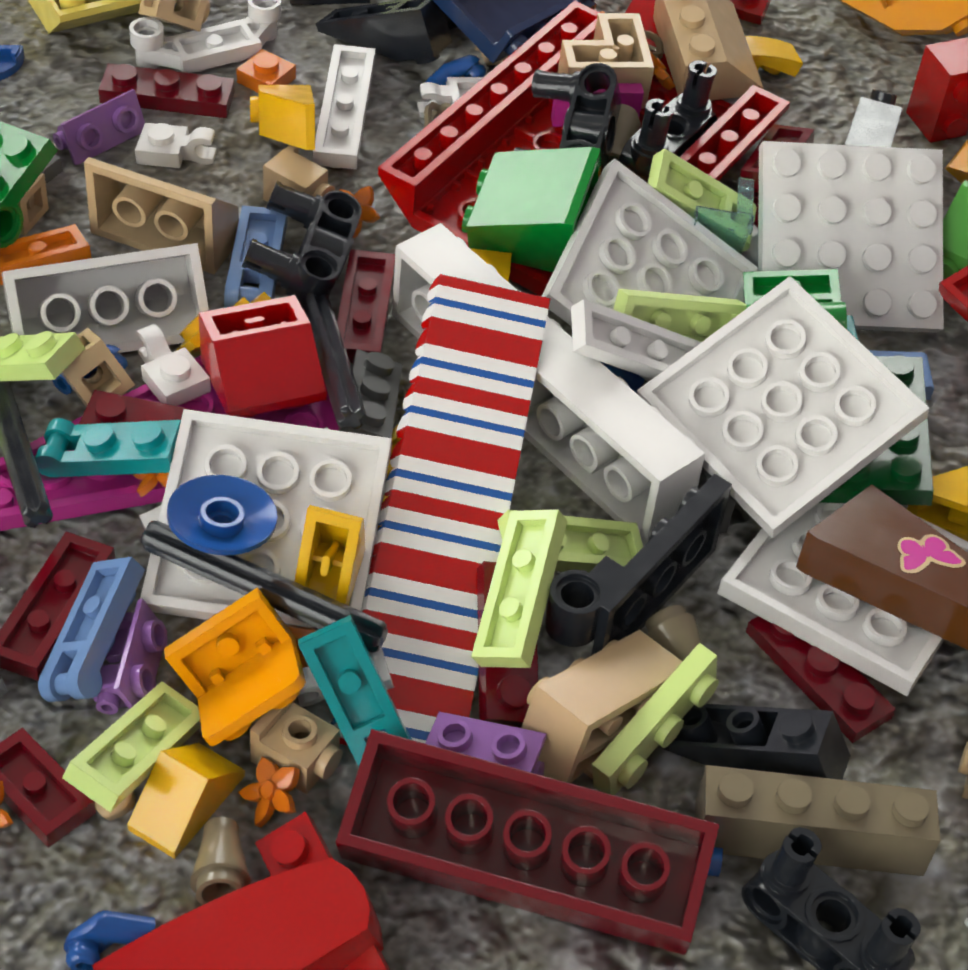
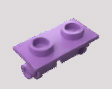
[53,89,145,165]
[93,598,167,715]
[425,712,547,776]

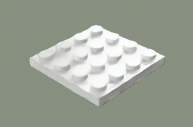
[758,141,944,333]
[542,158,758,382]
[637,276,929,539]
[140,409,392,629]
[717,503,968,696]

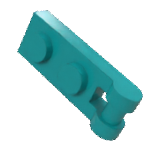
[35,418,181,477]
[298,615,412,767]

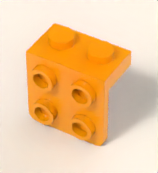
[164,587,306,746]

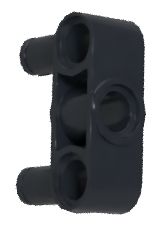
[618,60,718,182]
[514,63,621,173]
[241,181,362,307]
[741,827,921,970]

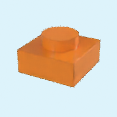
[236,49,296,93]

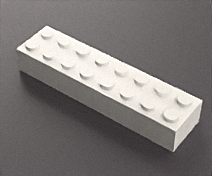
[392,223,706,547]

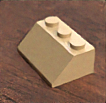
[653,0,764,100]
[84,157,239,275]

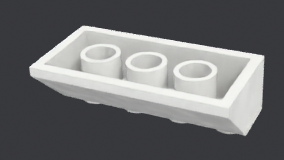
[1,243,209,353]

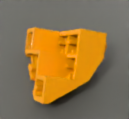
[839,0,968,37]

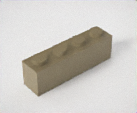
[695,765,941,876]

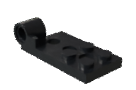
[545,474,732,656]

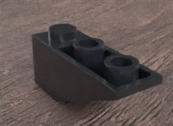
[663,704,851,780]

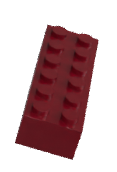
[335,729,720,955]

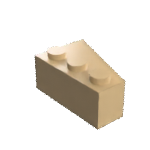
[521,630,682,783]

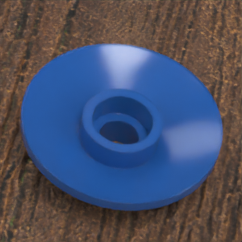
[167,475,277,555]

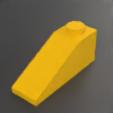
[250,85,315,150]

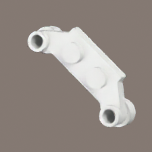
[129,0,281,73]

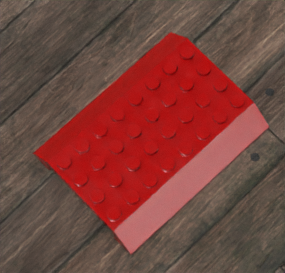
[378,0,790,296]

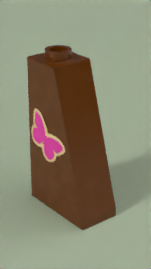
[796,484,968,650]

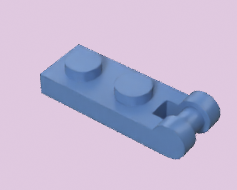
[224,205,288,308]
[38,557,145,702]

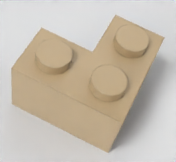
[557,13,654,108]

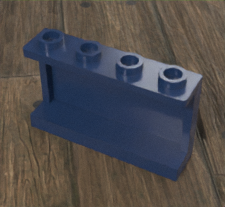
[433,0,597,64]

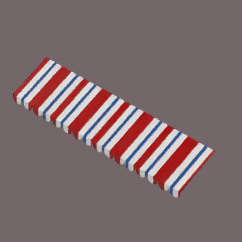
[331,274,551,746]

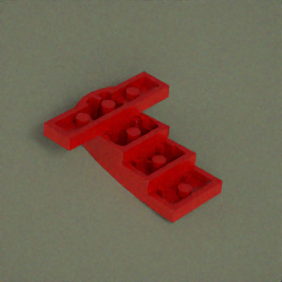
[92,811,390,970]

